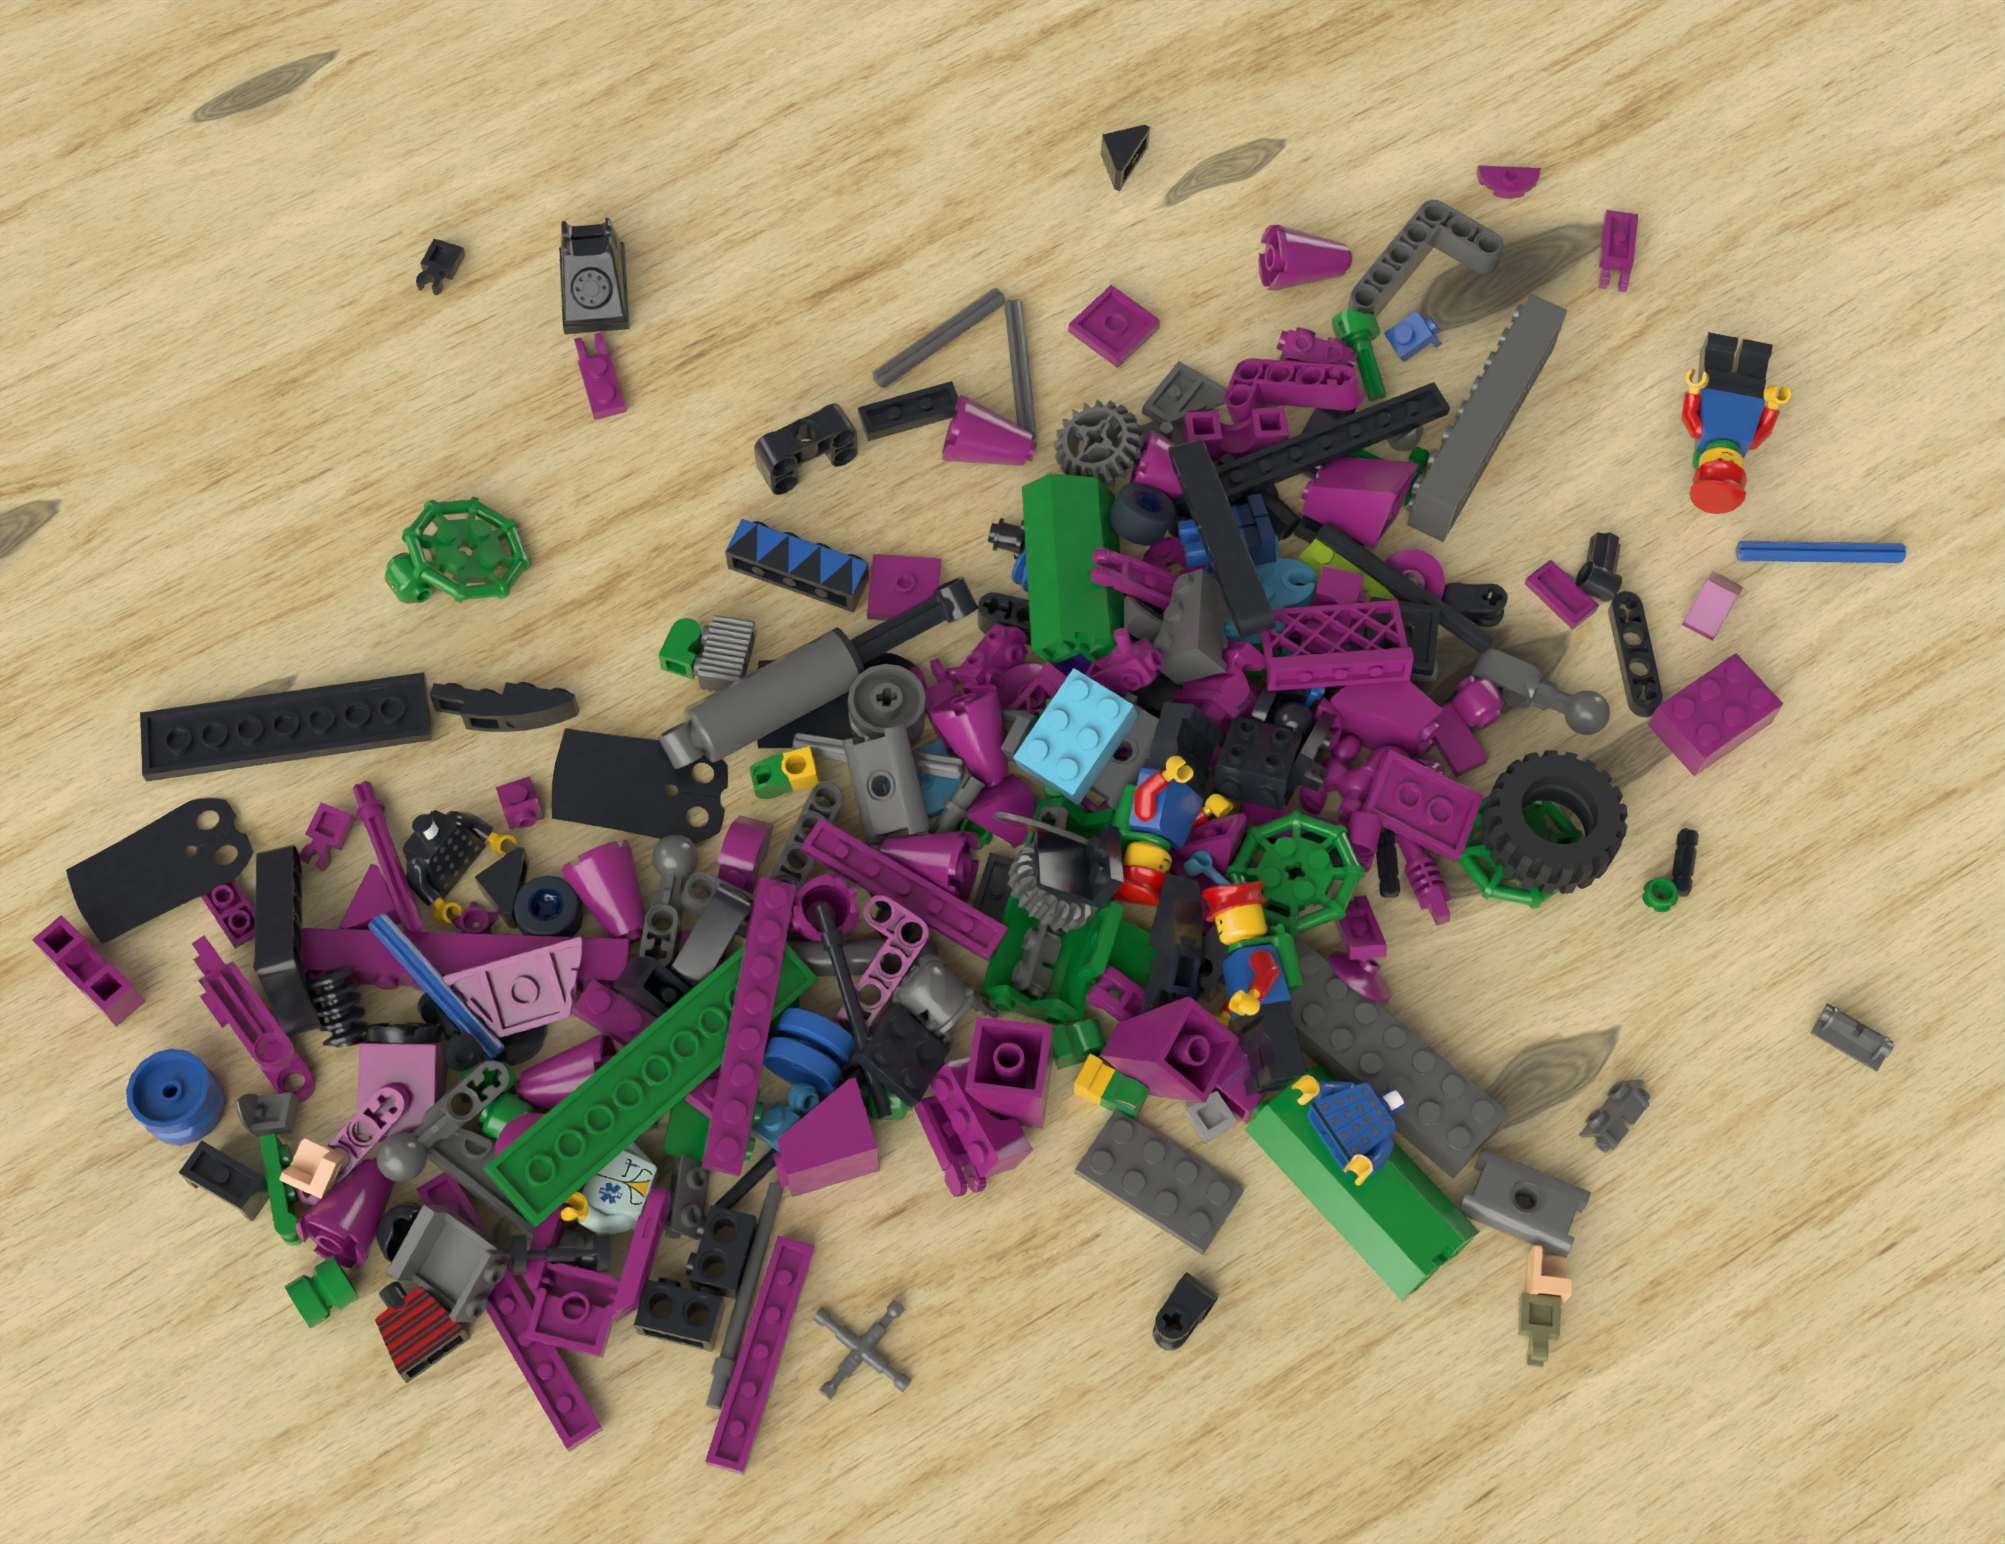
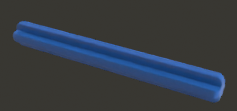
[1736,541,1906,563]
[368,913,505,1061]

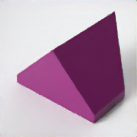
[965,774,1037,849]

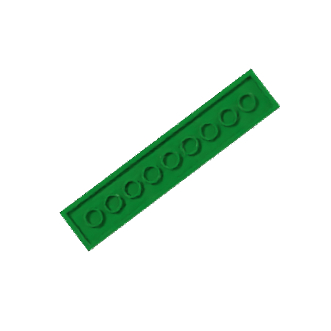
[483,942,818,1228]

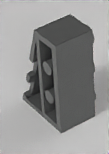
[1153,568,1230,685]

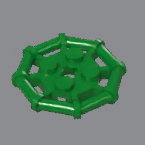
[402,496,531,603]
[1455,796,1585,909]
[1226,810,1365,937]

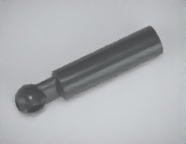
[786,937,938,977]

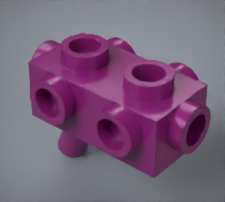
[1276,327,1358,368]
[946,624,1029,694]
[1085,628,1164,697]

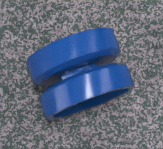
[763,1008,857,1095]
[126,1049,226,1146]

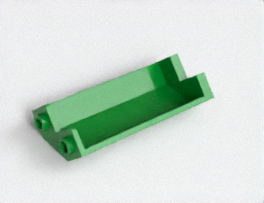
[1022,473,1124,665]
[980,796,1124,1025]
[1244,1065,1480,1301]

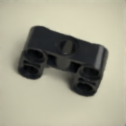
[754,403,858,495]

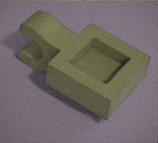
[1518,1293,1561,1367]

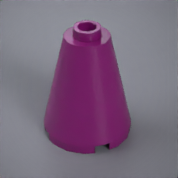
[1258,225,1352,290]
[941,395,1037,466]
[1129,430,1183,501]
[930,684,1009,787]
[876,831,979,902]
[561,840,645,944]
[516,1034,619,1108]
[296,1158,395,1268]

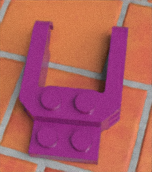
[192,935,315,1103]
[523,1185,671,1358]

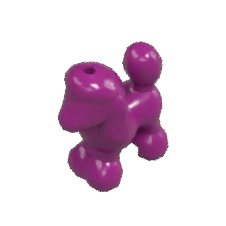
[1299,735,1410,824]

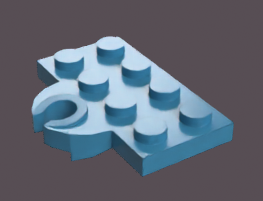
[1212,535,1317,644]

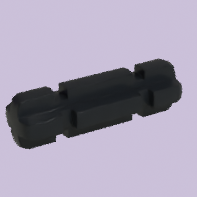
[1671,828,1699,897]
[1376,829,1400,898]

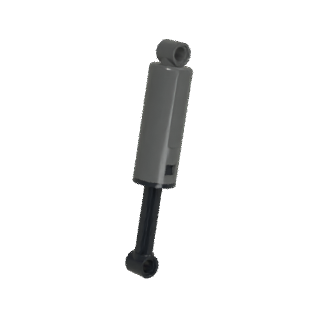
[658,576,978,769]

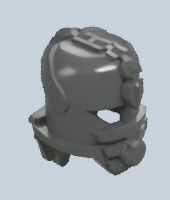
[892,954,1000,1046]

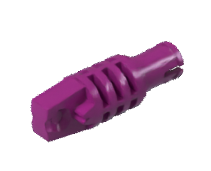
[1396,834,1451,925]

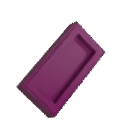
[1525,560,1599,630]
[1433,702,1488,778]

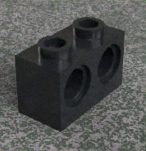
[685,1205,758,1299]
[633,1277,725,1352]

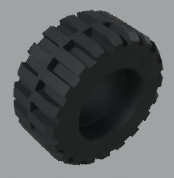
[1481,750,1628,895]

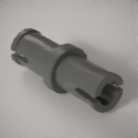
[928,773,985,834]

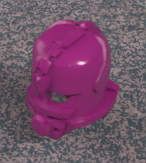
[789,873,861,941]

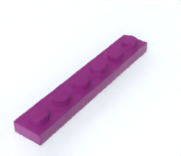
[801,818,1008,962]
[705,1236,815,1475]

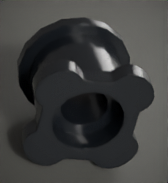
[988,518,1025,560]

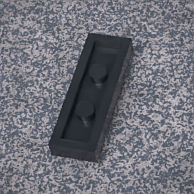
[858,381,959,441]

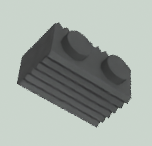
[694,615,756,692]

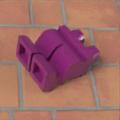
[1174,642,1266,727]

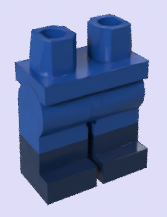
[1178,493,1276,574]

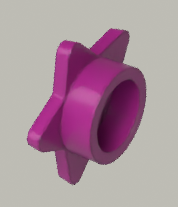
[451,902,499,934]

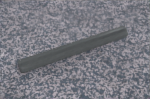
[872,288,1005,388]
[1005,299,1037,441]
[792,733,964,779]

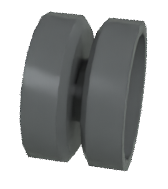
[848,664,926,747]

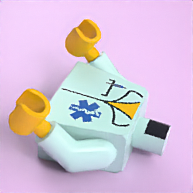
[561,1142,674,1235]

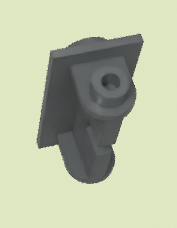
[1011,923,1063,1000]
[1810,1003,1894,1072]
[1579,1079,1650,1153]
[664,1155,710,1240]

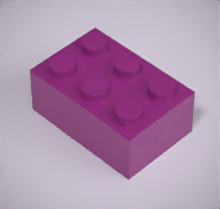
[1648,653,1783,777]

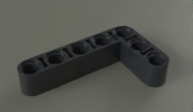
[255,844,325,1036]

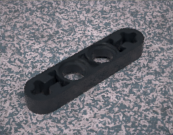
[1608,591,1663,717]

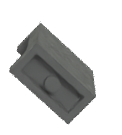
[386,1204,510,1322]

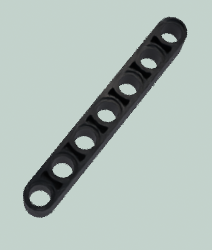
[1168,437,1276,638]

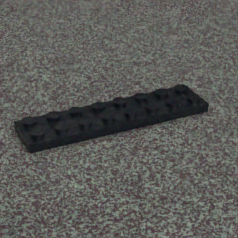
[140,672,432,782]

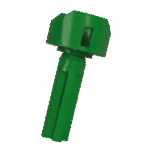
[1332,309,1386,402]

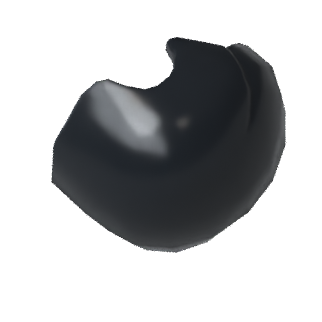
[376,1202,422,1263]

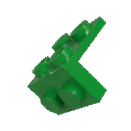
[663,1088,763,1162]

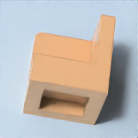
[279,1137,347,1198]
[1526,1245,1572,1304]

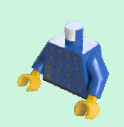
[1291,1075,1405,1185]

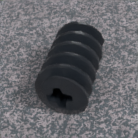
[309,965,368,1048]

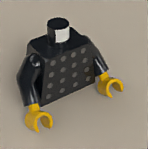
[403,810,517,924]

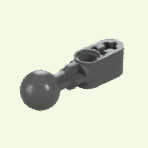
[1470,648,1610,735]
[639,835,699,970]
[376,1061,509,1182]

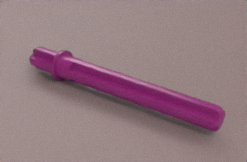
[352,781,426,939]

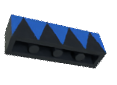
[725,519,869,613]

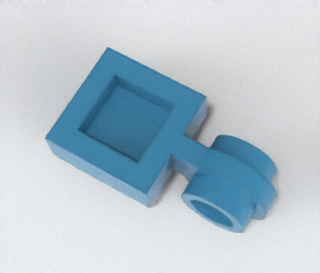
[752,1083,819,1152]

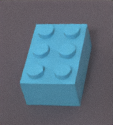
[1013,668,1138,805]

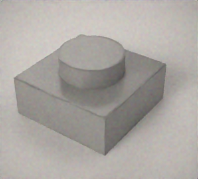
[1184,1090,1237,1144]

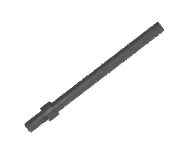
[706,1182,784,1410]

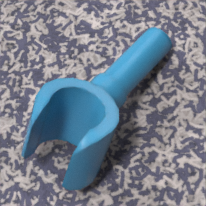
[1184,850,1231,886]

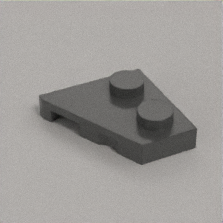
[1142,361,1227,428]

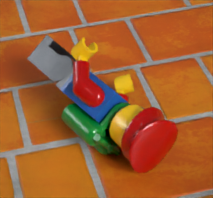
[1681,332,1791,514]
[1111,702,1233,907]
[1202,881,1307,1096]

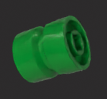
[284,1256,359,1328]

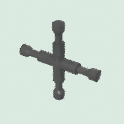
[813,1300,912,1400]

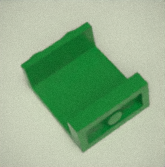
[1075,901,1157,996]

